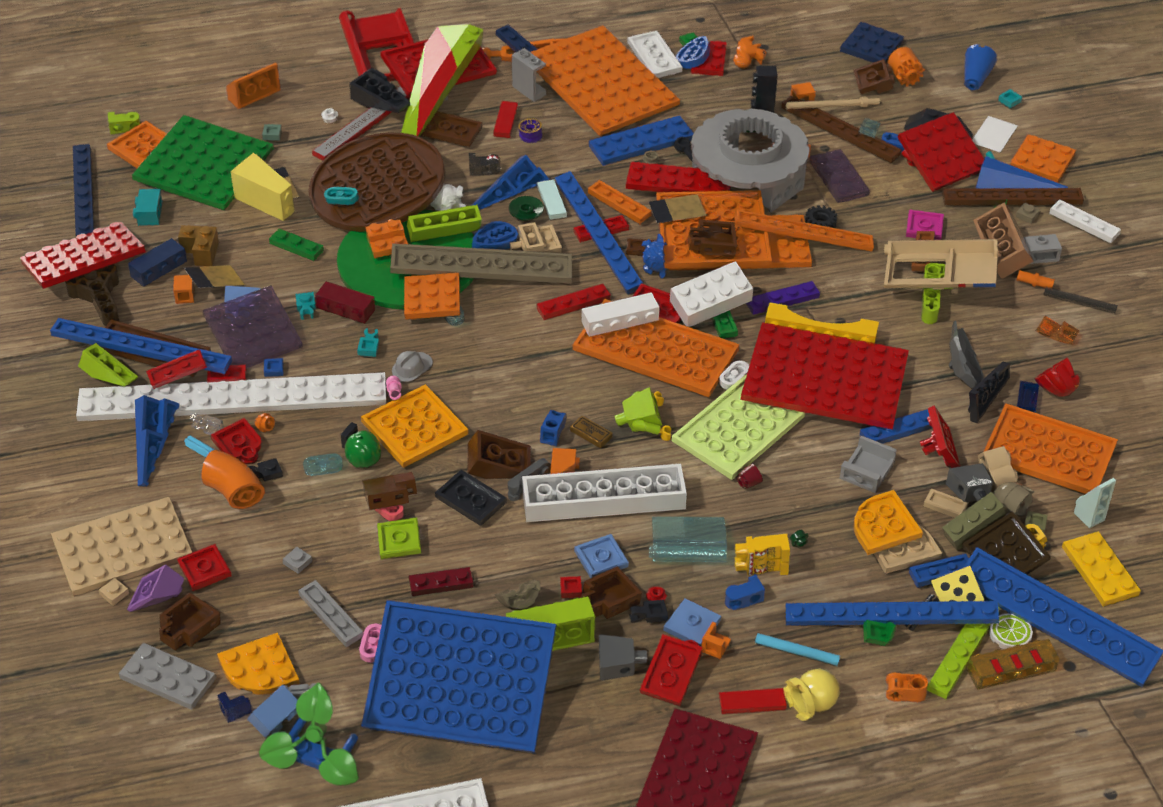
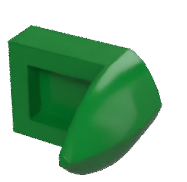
[863,620,896,646]

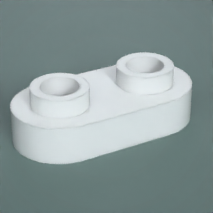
[719,361,749,390]

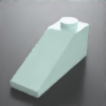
[1074,478,1116,528]

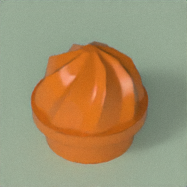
[255,413,275,432]

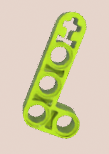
[921,263,953,324]

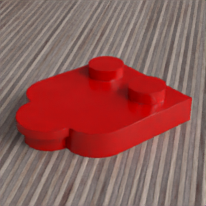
[211,418,262,464]

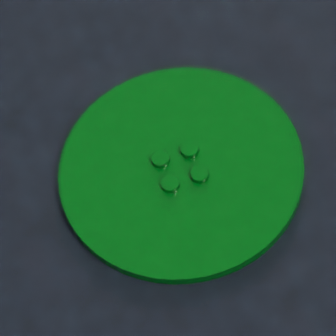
[337,210,474,310]

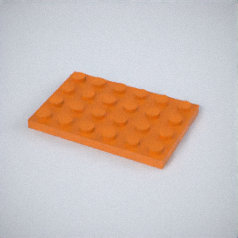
[983,403,1118,494]

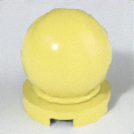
[784,669,840,721]

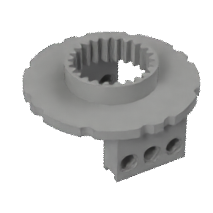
[691,109,809,213]

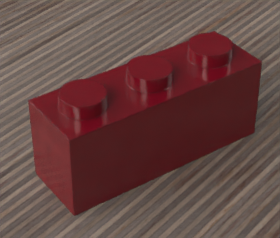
[315,281,375,324]

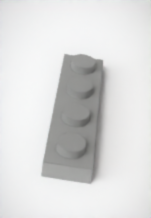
[298,580,363,647]

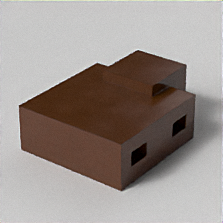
[688,219,737,257]
[362,472,417,510]
[581,566,642,619]
[159,593,221,651]

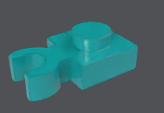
[295,292,316,320]
[357,328,379,357]

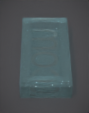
[859,118,881,138]

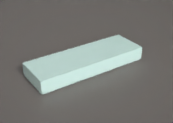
[537,180,567,220]

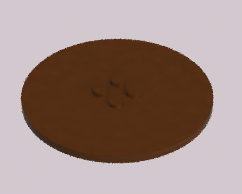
[309,132,445,232]

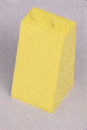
[231,153,294,221]

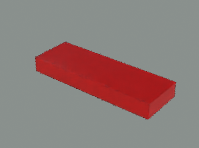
[493,101,518,138]
[574,215,629,242]
[146,349,207,389]
[719,688,787,714]

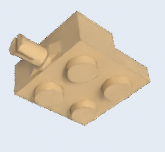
[510,222,562,253]

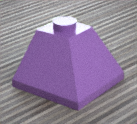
[127,564,185,612]

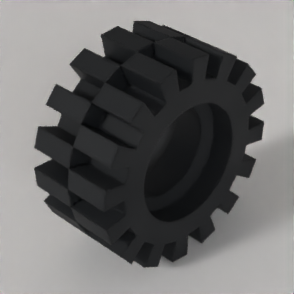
[805,205,837,228]

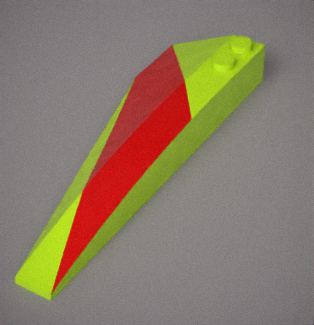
[401,24,483,137]

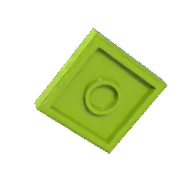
[377,517,421,559]

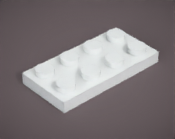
[627,31,682,78]

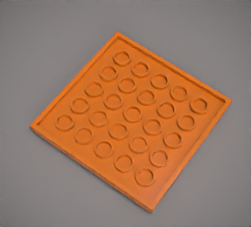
[656,190,772,269]

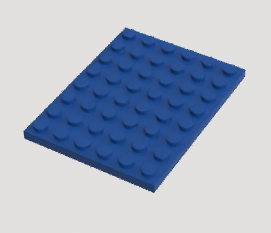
[361,600,556,753]

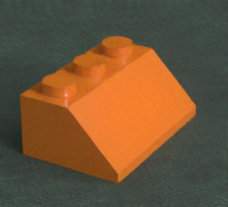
[226,63,281,109]

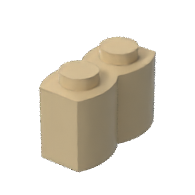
[978,446,1018,492]

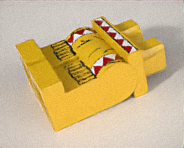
[734,534,790,576]

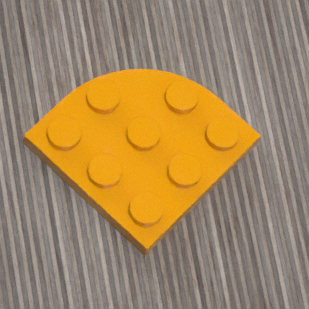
[854,490,923,555]
[217,632,300,695]

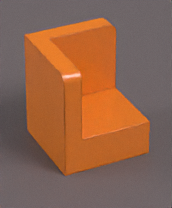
[790,82,816,102]
[702,622,731,659]

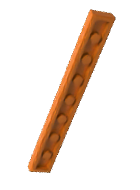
[735,209,874,252]

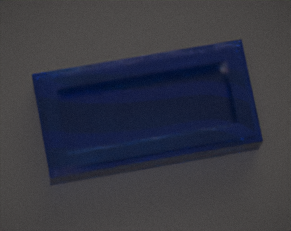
[1017,381,1039,413]

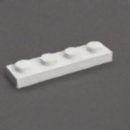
[1049,200,1121,243]

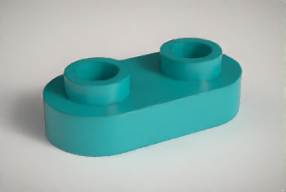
[324,187,359,205]

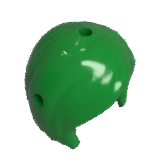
[345,430,381,468]

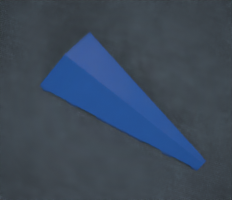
[471,155,550,210]
[976,156,1068,188]
[135,395,180,486]

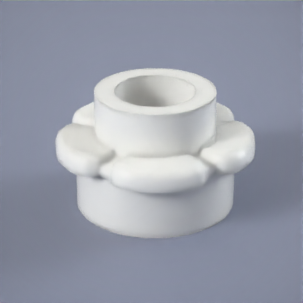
[322,108,338,124]

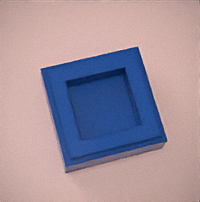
[264,358,284,377]

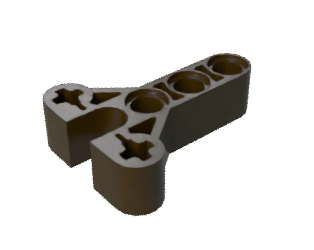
[65,264,119,326]

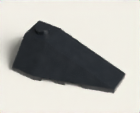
[349,68,410,113]

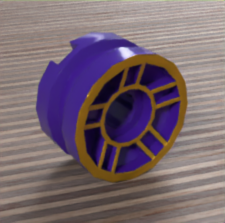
[518,119,542,143]

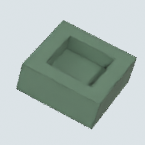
[262,124,282,141]

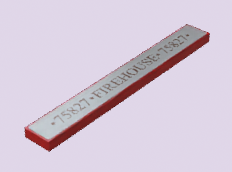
[312,86,410,161]

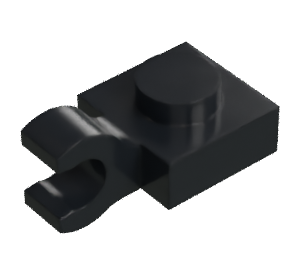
[248,458,283,482]
[629,599,668,623]

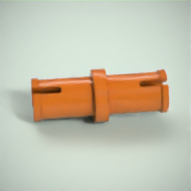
[1016,270,1055,290]

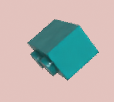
[133,189,163,226]

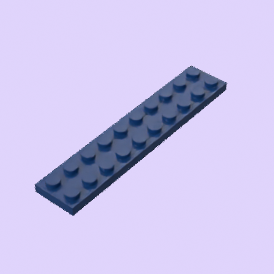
[962,548,1163,687]

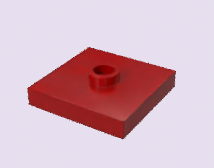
[177,544,232,591]

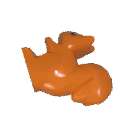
[733,35,766,68]

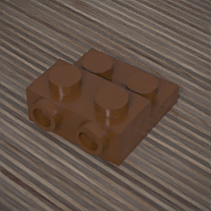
[853,59,895,94]

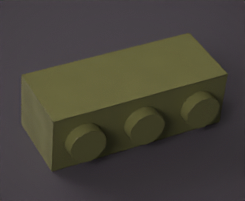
[942,492,1006,551]

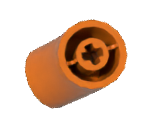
[202,450,265,509]

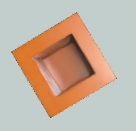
[173,275,195,304]

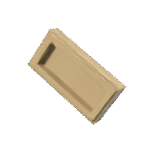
[923,489,969,518]

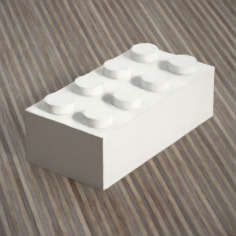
[670,261,753,327]

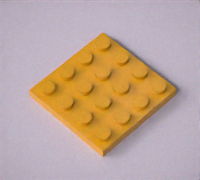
[361,384,468,468]

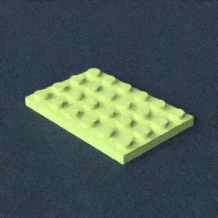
[672,375,805,480]

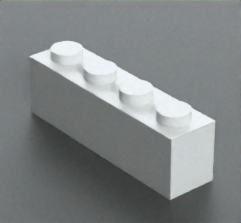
[582,292,659,337]

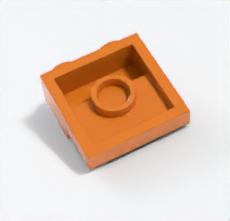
[365,219,408,258]

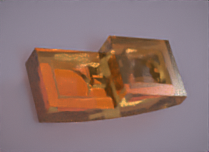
[1035,316,1079,344]

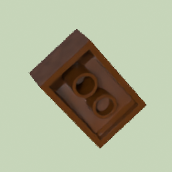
[468,430,531,479]

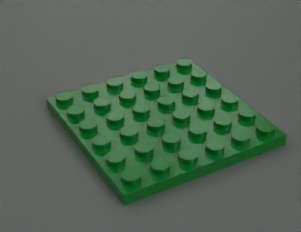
[132,115,274,211]

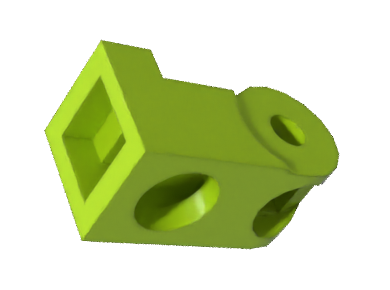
[108,112,141,135]

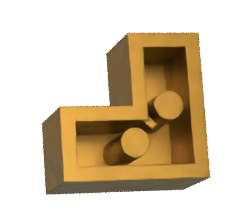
[178,225,219,266]

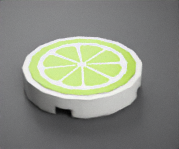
[989,613,1033,651]

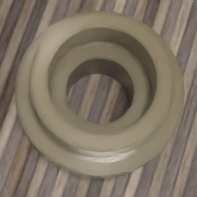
[642,151,660,164]

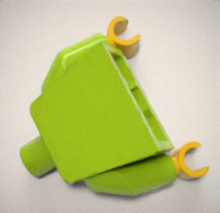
[615,387,672,441]

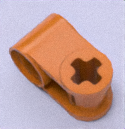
[886,672,928,702]

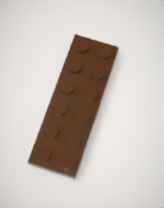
[102,319,211,377]

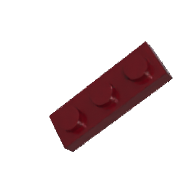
[409,567,473,596]

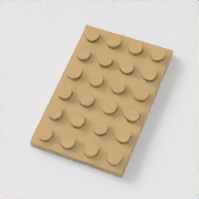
[51,497,192,597]

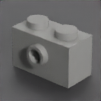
[1023,234,1062,264]

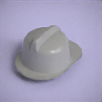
[392,351,433,382]

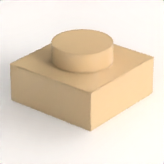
[99,578,129,606]

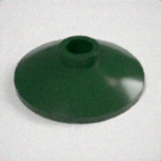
[509,196,544,220]

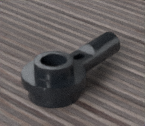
[674,137,693,162]

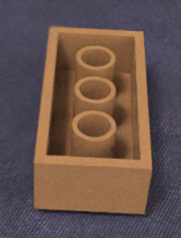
[973,203,1033,279]

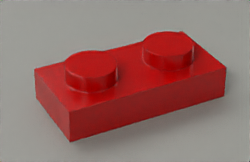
[207,365,247,383]

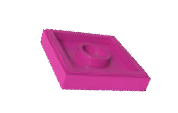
[906,210,944,240]

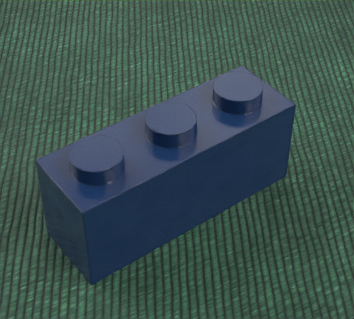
[128,238,187,287]

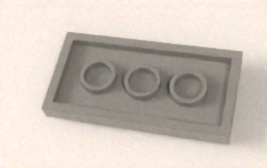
[119,643,216,710]

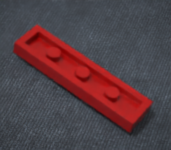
[537,283,611,320]

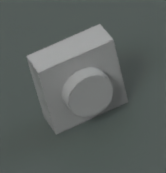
[283,547,312,574]

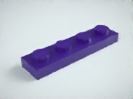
[746,281,820,315]

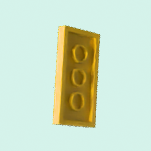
[1062,531,1141,607]

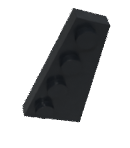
[968,361,1010,423]

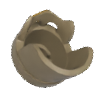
[994,482,1035,516]

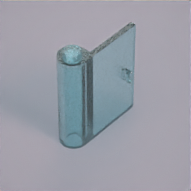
[649,517,727,563]

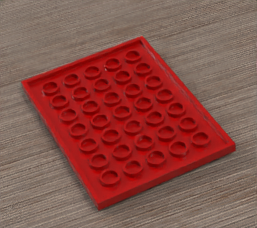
[740,322,909,429]

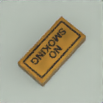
[570,416,613,449]

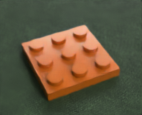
[107,121,167,168]
[1010,134,1076,183]
[404,273,460,320]

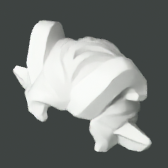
[431,184,466,211]

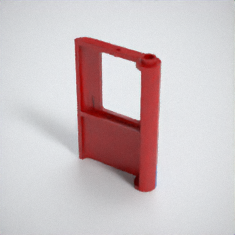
[339,8,414,81]

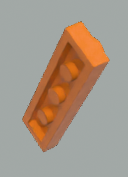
[588,180,652,224]

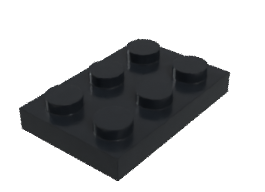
[435,469,507,526]

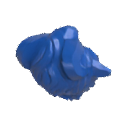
[642,234,667,279]

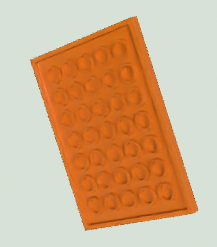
[530,26,680,136]

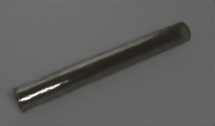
[1044,287,1118,314]

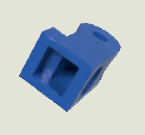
[540,410,567,446]
[725,575,765,610]

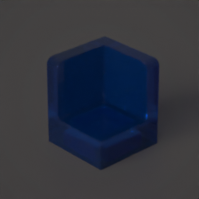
[217,691,252,723]

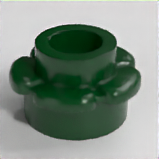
[789,529,809,548]

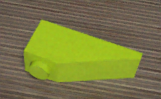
[78,343,138,387]

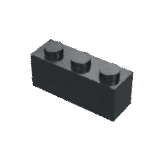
[750,66,778,113]

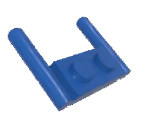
[289,717,358,770]

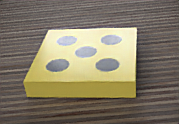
[931,566,985,602]

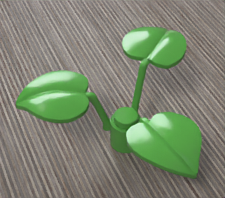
[259,683,359,785]

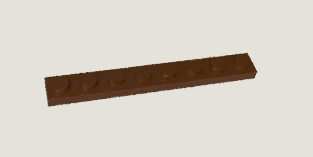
[781,95,901,163]
[942,188,1084,205]

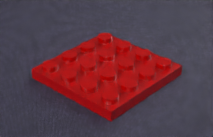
[897,112,984,192]

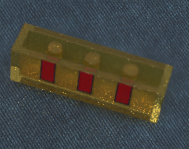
[967,639,1060,690]

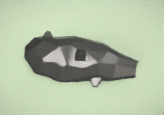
[949,321,984,388]

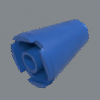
[964,44,997,90]

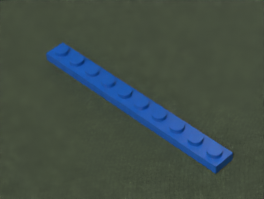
[555,171,643,295]
[50,318,232,374]
[786,601,999,626]

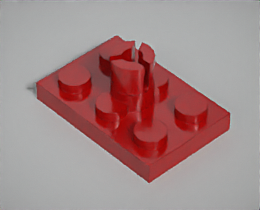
[920,405,961,468]

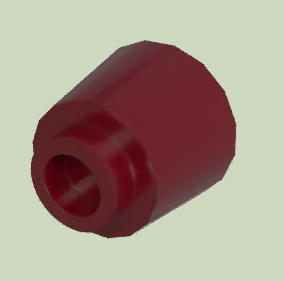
[737,464,763,489]

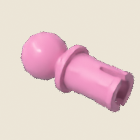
[386,376,402,400]

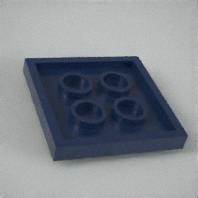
[840,22,904,63]

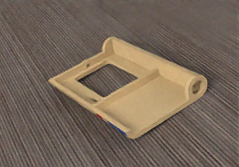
[884,239,998,290]

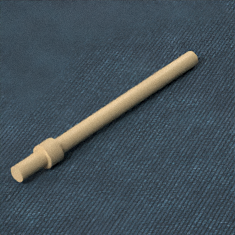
[786,97,880,109]

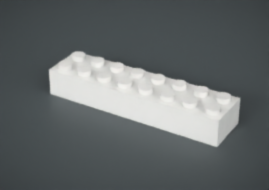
[522,464,687,522]

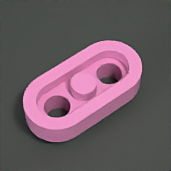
[359,624,381,662]

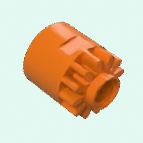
[888,47,925,87]

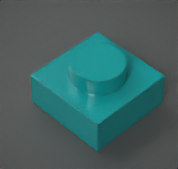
[998,89,1022,108]

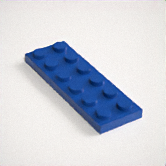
[589,115,694,166]

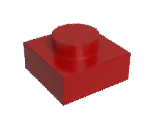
[560,576,582,598]

